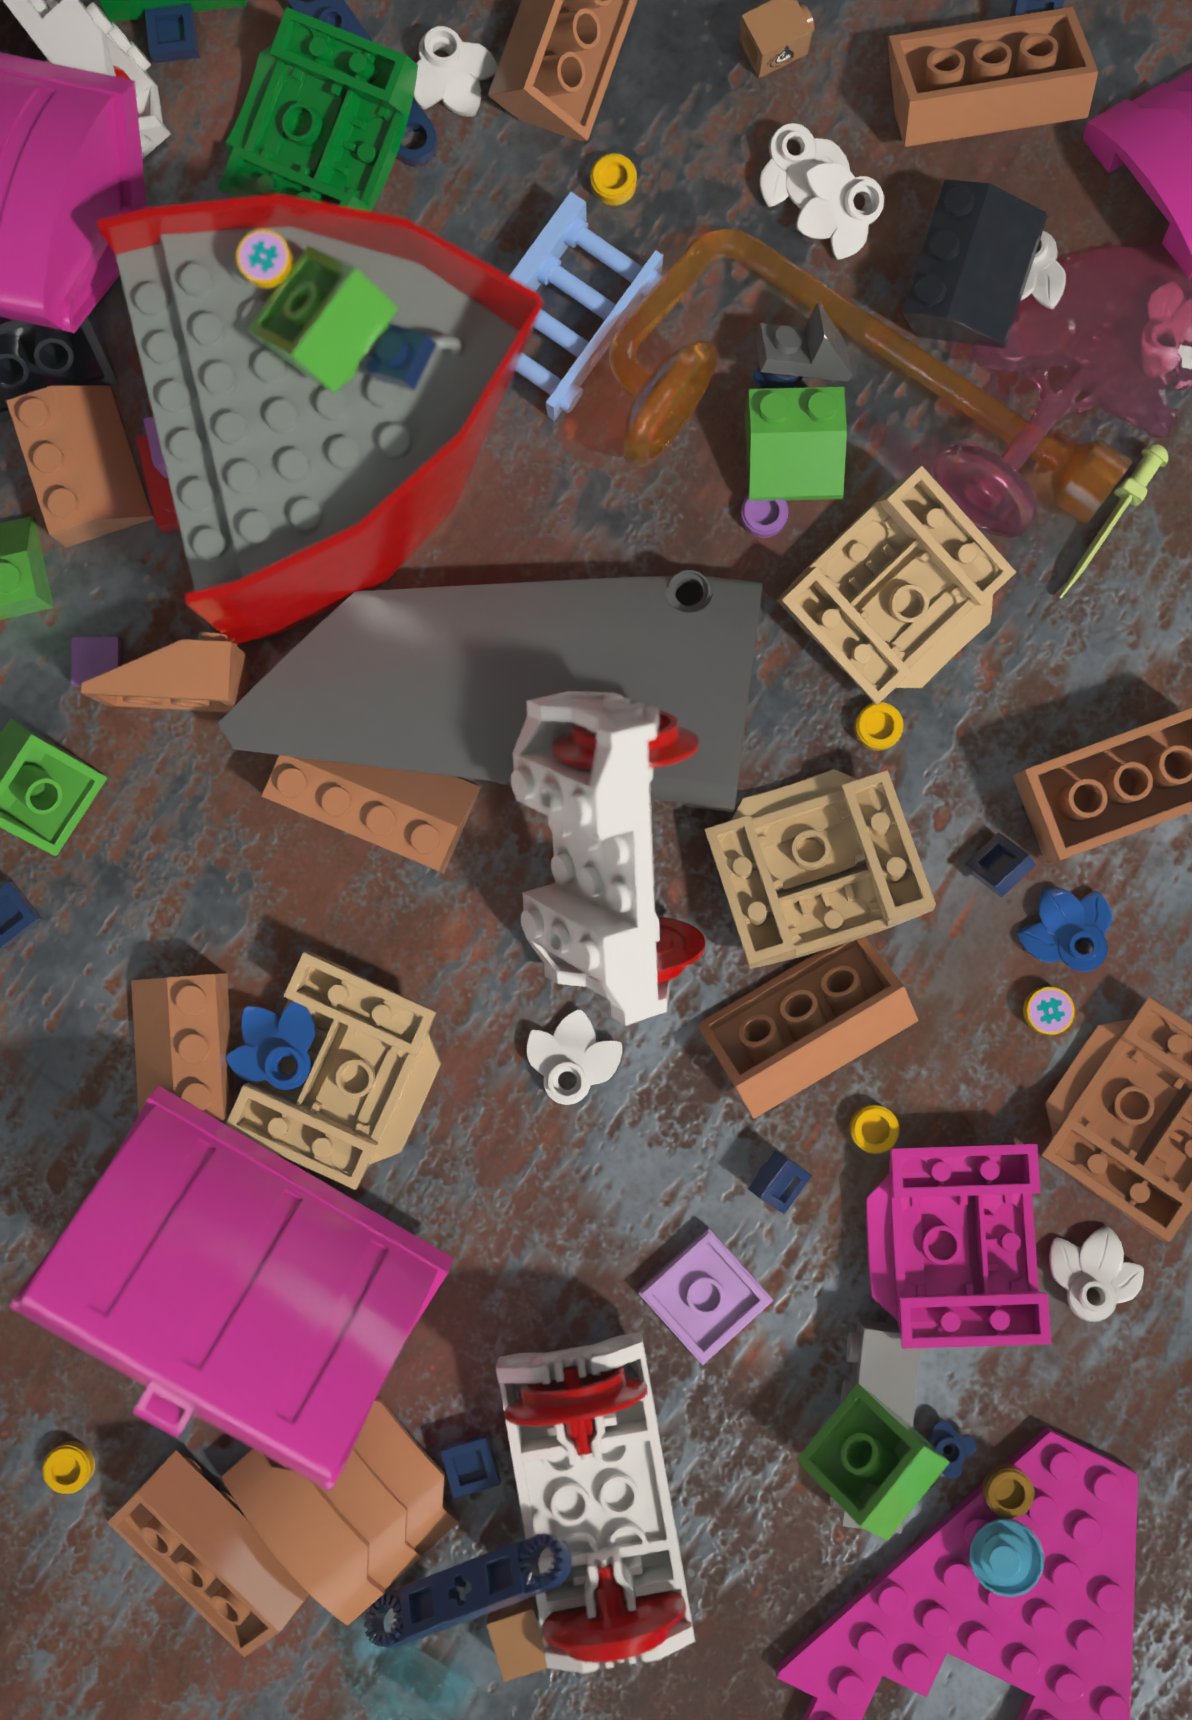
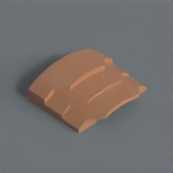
[1041,997,1192,1243]
[221,1399,460,1626]

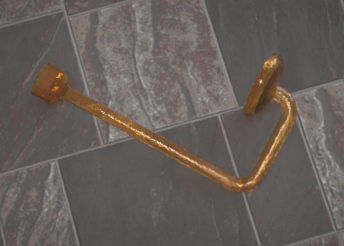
[609,229,1132,525]

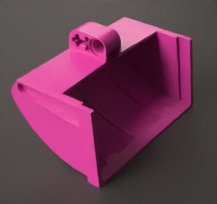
[0,53,147,333]
[10,1085,454,1491]

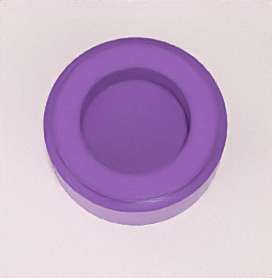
[740,496,788,538]

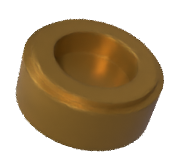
[982,1464,1034,1519]

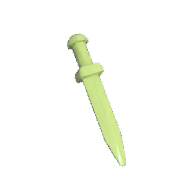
[1059,444,1168,599]

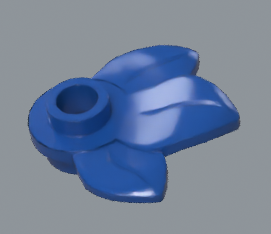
[1017,886,1112,972]
[226,1001,316,1090]

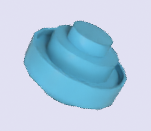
[970,1518,1045,1597]

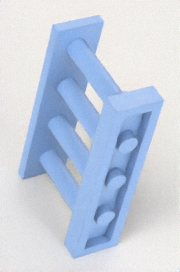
[509,191,665,421]

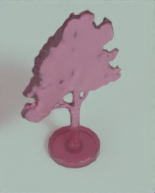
[931,243,1192,538]

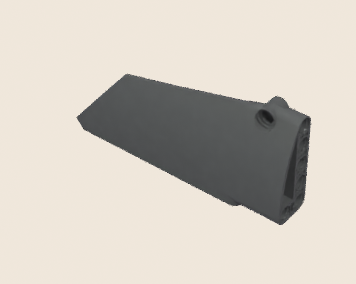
[218,570,763,812]

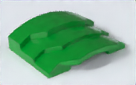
[217,7,418,212]

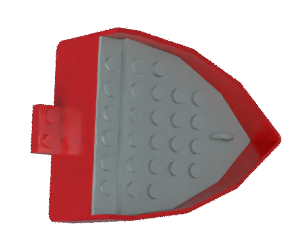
[96,194,542,644]

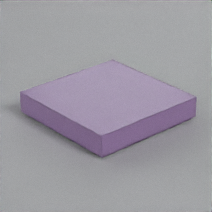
[638,1226,774,1365]

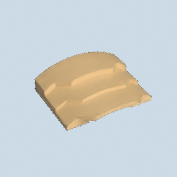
[777,466,1016,705]
[705,769,936,969]
[226,951,441,1190]

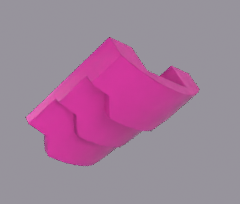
[1082,69,1192,279]
[866,1144,1051,1349]

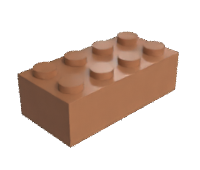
[1012,708,1192,863]

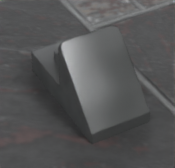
[754,303,852,382]

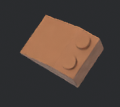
[81,632,251,712]

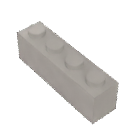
[830,1319,921,1533]

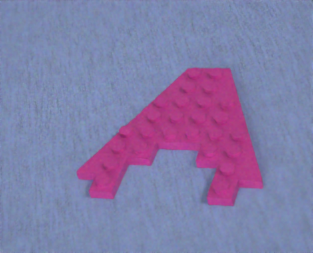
[775,1427,1138,1720]

